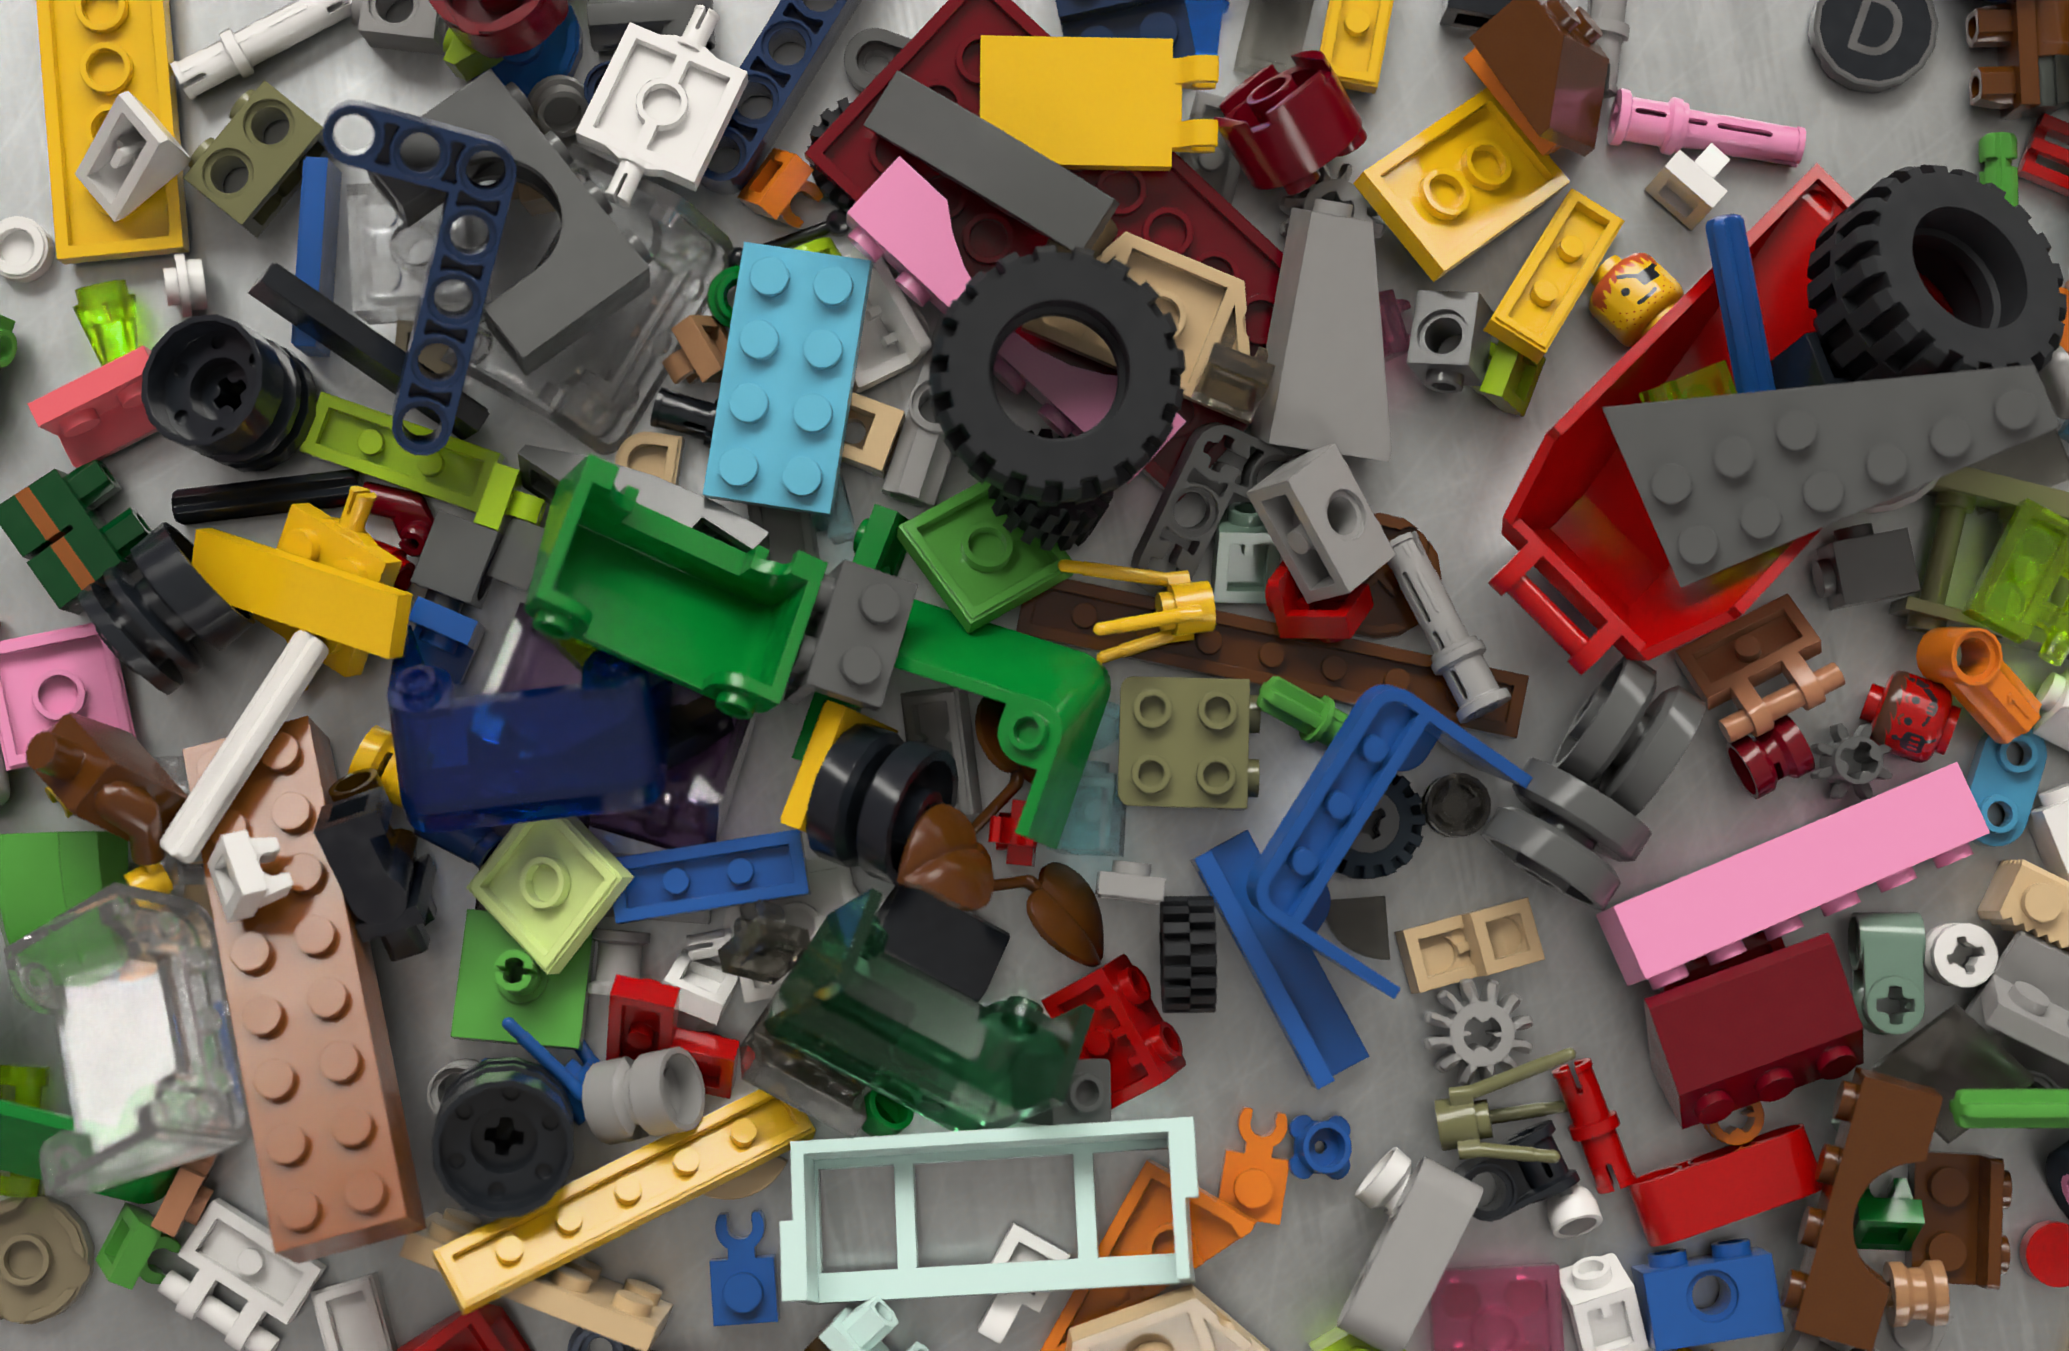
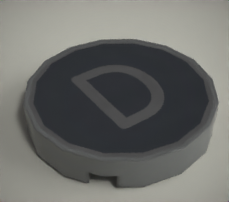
[1808,0,1938,93]

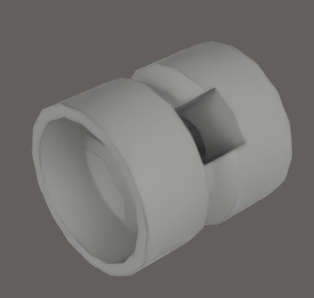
[582,1047,705,1145]

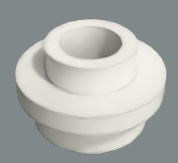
[163,254,208,318]

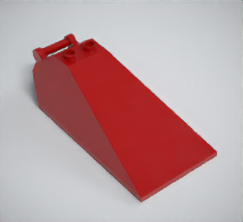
[1488,163,1955,676]

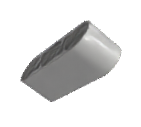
[1337,1156,1483,1351]

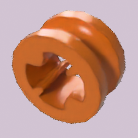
[1703,1102,1765,1145]

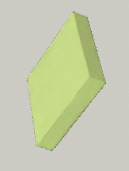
[466,791,634,974]

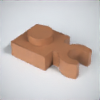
[150,1119,231,1237]

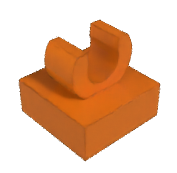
[736,148,823,228]

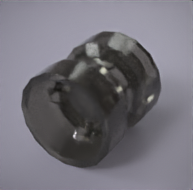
[1420,773,1491,838]

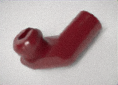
[362,481,435,557]

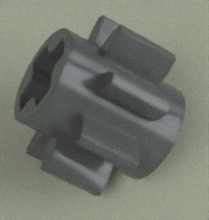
[1810,723,1893,800]

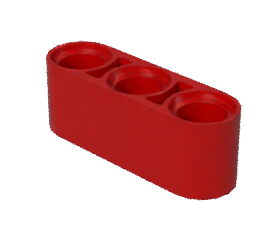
[1628,1124,1823,1247]

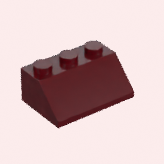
[1644,932,1864,1130]

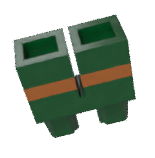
[0,459,153,615]

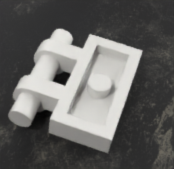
[157,1198,327,1351]

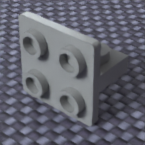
[1955,930,2069,1089]

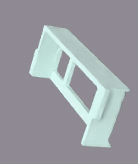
[780,1117,1199,1305]

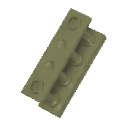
[1888,466,2069,660]

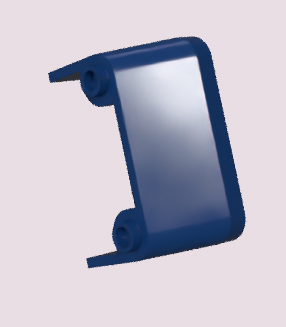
[1246,684,1533,999]

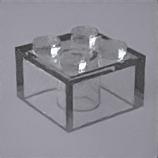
[346,183,493,325]

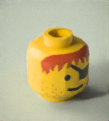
[1588,253,1684,347]

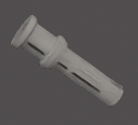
[1387,531,1512,724]

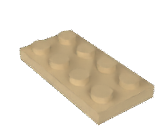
[399,1208,674,1351]

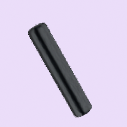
[171,469,362,525]

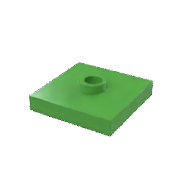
[896,481,1073,634]

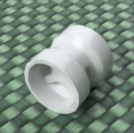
[1355,1147,1412,1217]

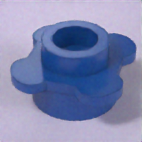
[1288,1115,1352,1180]

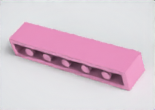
[1596,762,1990,990]

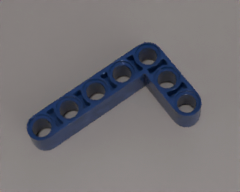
[584,0,861,195]
[323,100,516,456]

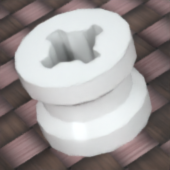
[1923,923,1998,988]

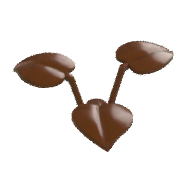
[897,697,1104,967]

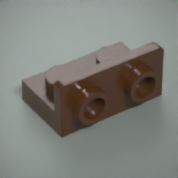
[1905,1151,2012,1290]

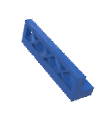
[1190,830,1370,1090]

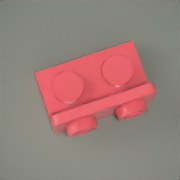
[27,345,158,468]

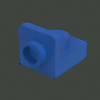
[402,596,486,685]

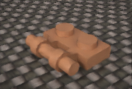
[1675,593,1845,743]

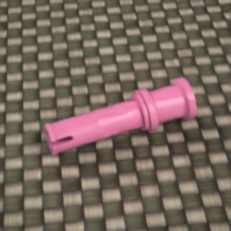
[1607,88,1806,168]

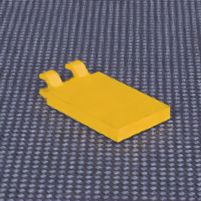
[980,35,1219,171]

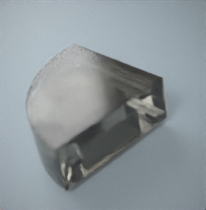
[1325,896,1390,960]

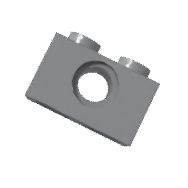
[1246,443,1396,604]

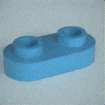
[1966,728,2047,847]

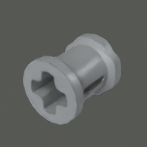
[587,928,651,996]

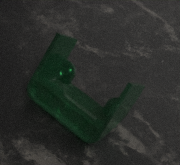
[764,888,1095,1131]

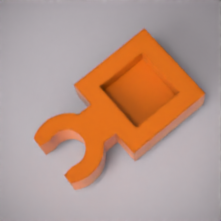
[1217,1106,1289,1225]

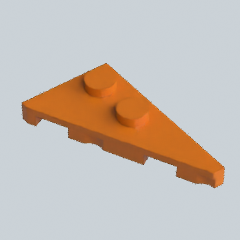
[1040,1158,1257,1351]

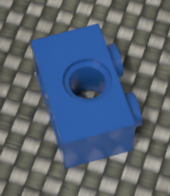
[1631,1238,1785,1351]

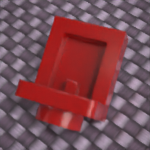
[1265,561,1374,643]

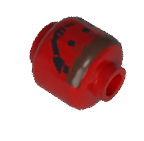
[1859,670,1962,763]

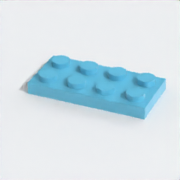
[703,242,873,517]

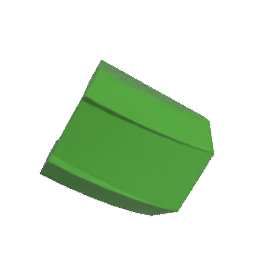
[0,831,129,989]

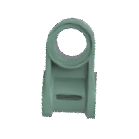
[1848,912,1926,1035]

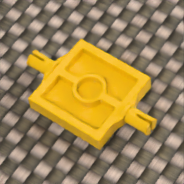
[253,486,403,691]

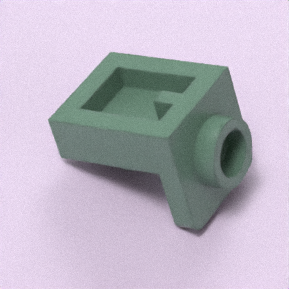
[1210,502,1281,604]

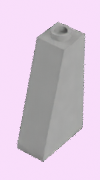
[1250,198,1392,462]

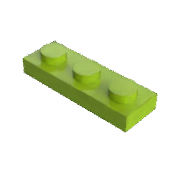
[299,391,504,513]

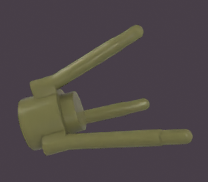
[1435,1048,1576,1163]

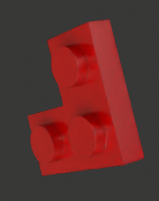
[606,974,740,1099]

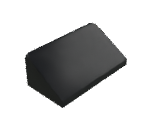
[868,885,1010,1002]

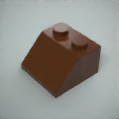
[1469,0,1609,157]

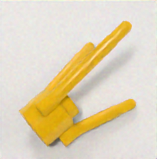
[1058,559,1216,663]

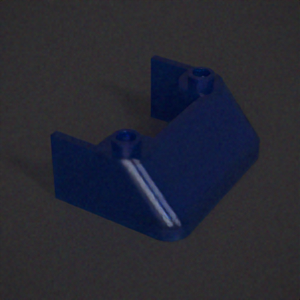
[387,625,673,833]

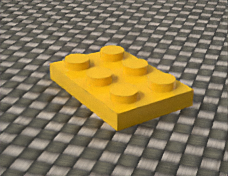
[1353,88,1570,282]

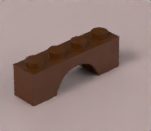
[1780,1067,1943,1351]

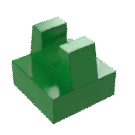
[1853,1178,1925,1251]

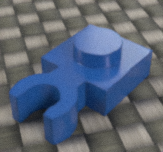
[709,1210,780,1326]

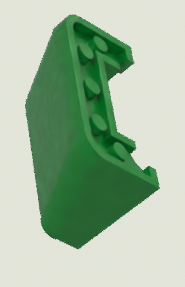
[524,453,828,719]

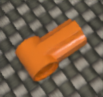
[1916,627,2042,744]

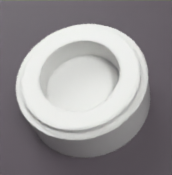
[0,216,55,283]

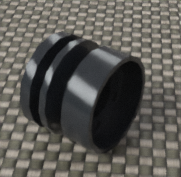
[141,314,317,472]
[78,522,256,695]
[432,1057,574,1218]

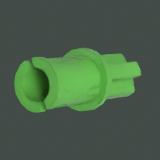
[1256,676,1348,747]

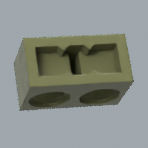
[183,80,329,238]

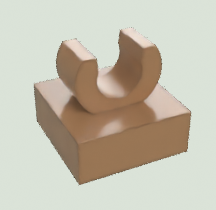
[662,315,729,384]

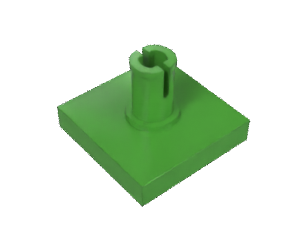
[451,909,597,1051]

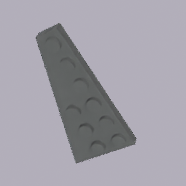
[1602,365,2061,587]

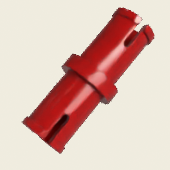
[1551,1058,1637,1194]

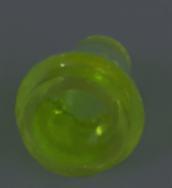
[72,279,138,366]

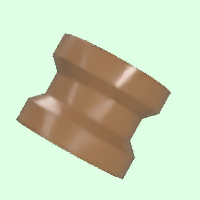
[1882,1260,1950,1327]

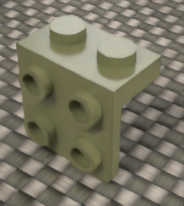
[1118,676,1261,811]

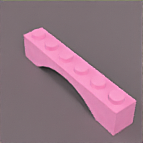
[846,156,1186,484]

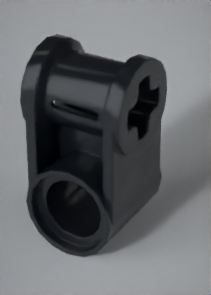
[1454,1120,1580,1222]

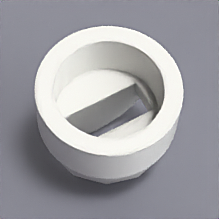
[1546,1184,1603,1238]

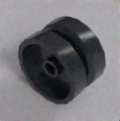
[806,723,959,886]

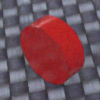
[2019,1220,2069,1288]

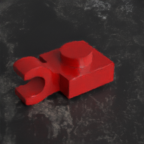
[988,799,1038,867]

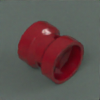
[1726,715,1815,799]

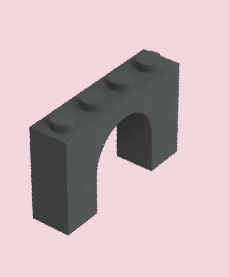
[367,68,652,377]

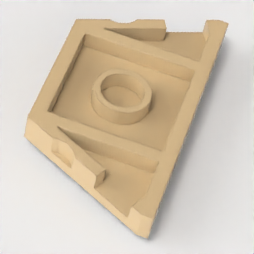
[1021,232,1255,425]
[1065,1284,1271,1351]

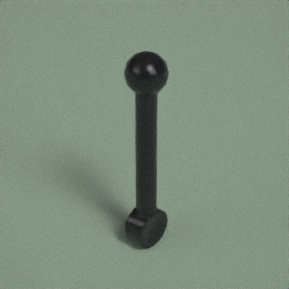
[726,209,850,267]

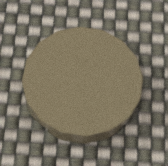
[0,1194,95,1324]

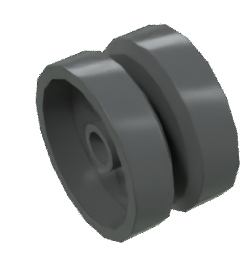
[1551,656,1706,816]
[1481,758,1652,911]

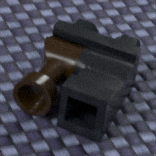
[313,768,437,962]

